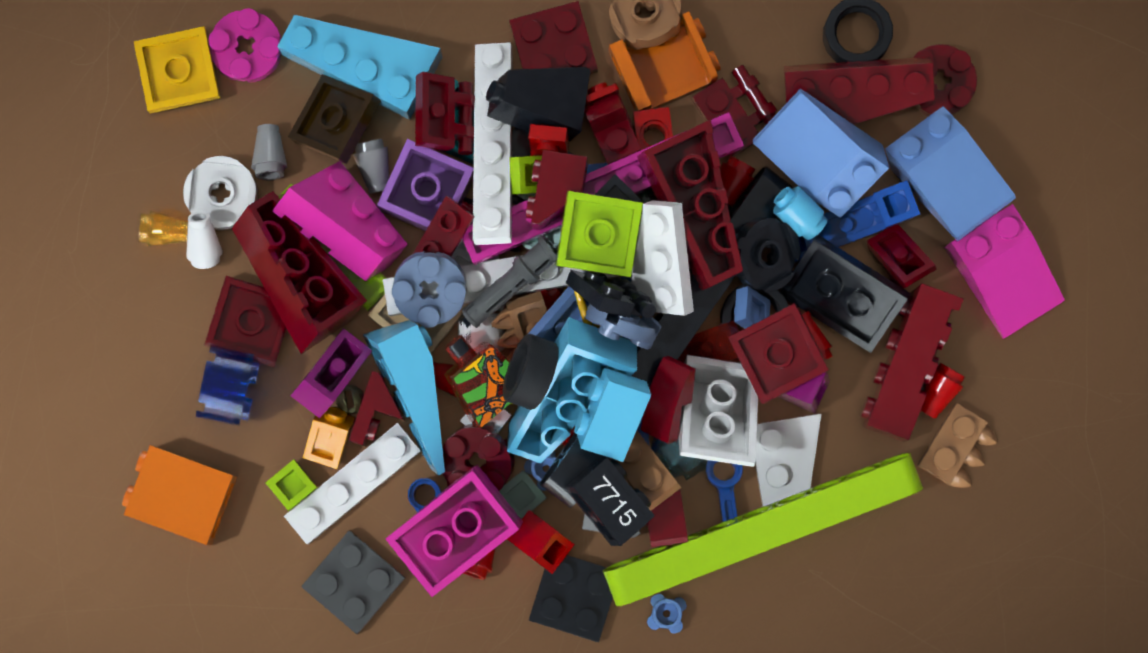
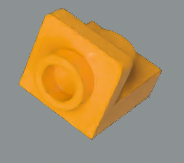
[302,407,355,469]

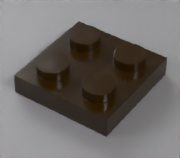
[288,74,381,164]

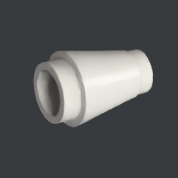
[186,212,223,269]

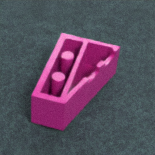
[272,161,408,281]

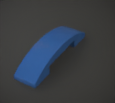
[794,180,921,264]

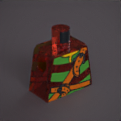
[444,335,510,428]

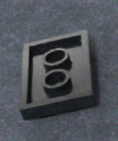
[780,235,911,353]

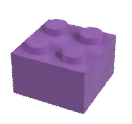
[377,139,474,231]

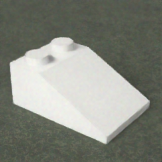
[678,355,758,467]

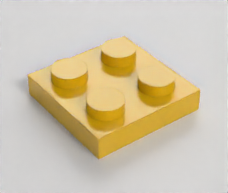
[133,26,221,114]

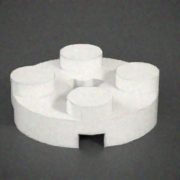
[183,156,258,230]

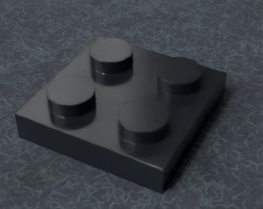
[529,555,613,643]

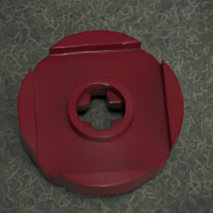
[913,44,977,116]
[443,423,515,491]

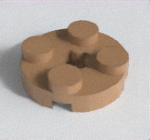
[609,0,682,50]

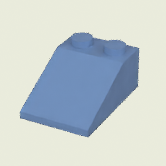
[753,88,889,218]
[885,106,1016,242]

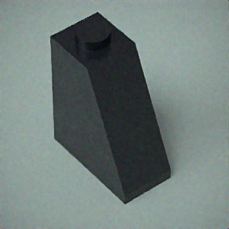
[486,67,590,142]

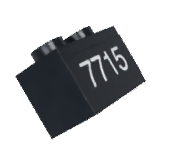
[564,458,655,546]

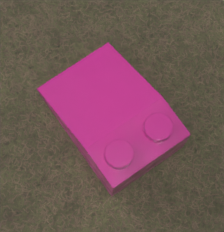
[944,204,1065,339]
[385,464,523,597]

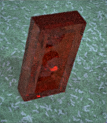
[678,320,739,363]

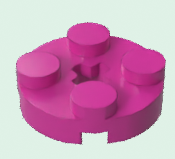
[208,8,282,83]

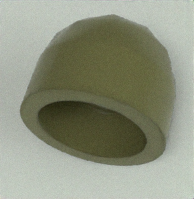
[336,385,364,414]

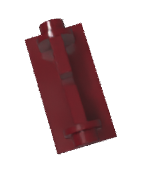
[413,196,475,257]

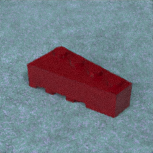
[784,57,934,125]
[637,119,743,290]
[232,191,367,354]

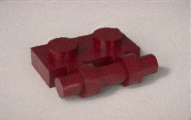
[692,65,778,157]
[415,72,475,155]

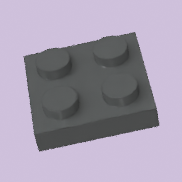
[301,530,406,634]

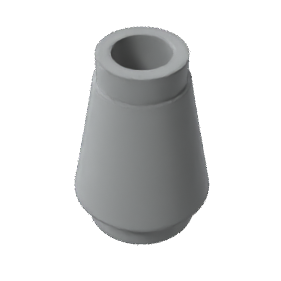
[251,124,288,180]
[352,139,389,193]

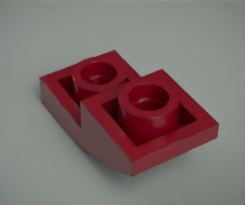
[641,356,696,444]

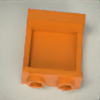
[609,11,721,111]
[122,445,238,545]

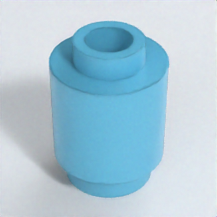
[773,186,828,240]

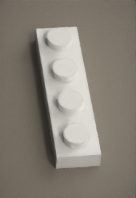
[284,423,421,545]

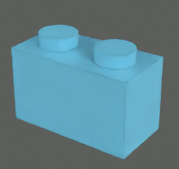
[574,367,651,462]

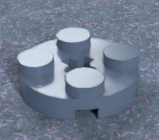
[391,251,467,328]
[585,304,661,349]

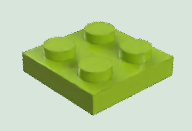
[556,191,643,277]

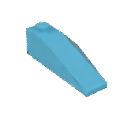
[363,320,445,475]

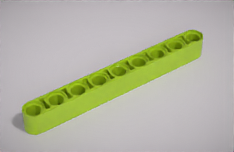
[603,453,923,606]

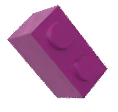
[291,328,372,418]

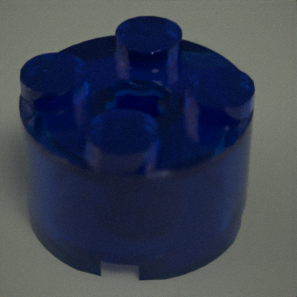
[196,345,260,426]

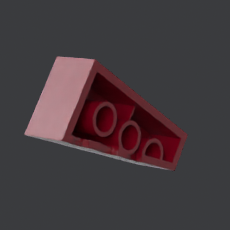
[860,283,964,442]

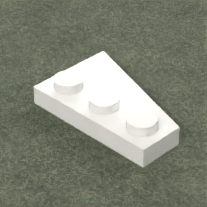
[631,200,694,316]
[755,414,822,507]

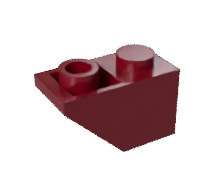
[526,150,588,230]

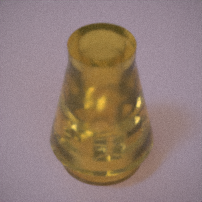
[139,211,188,247]

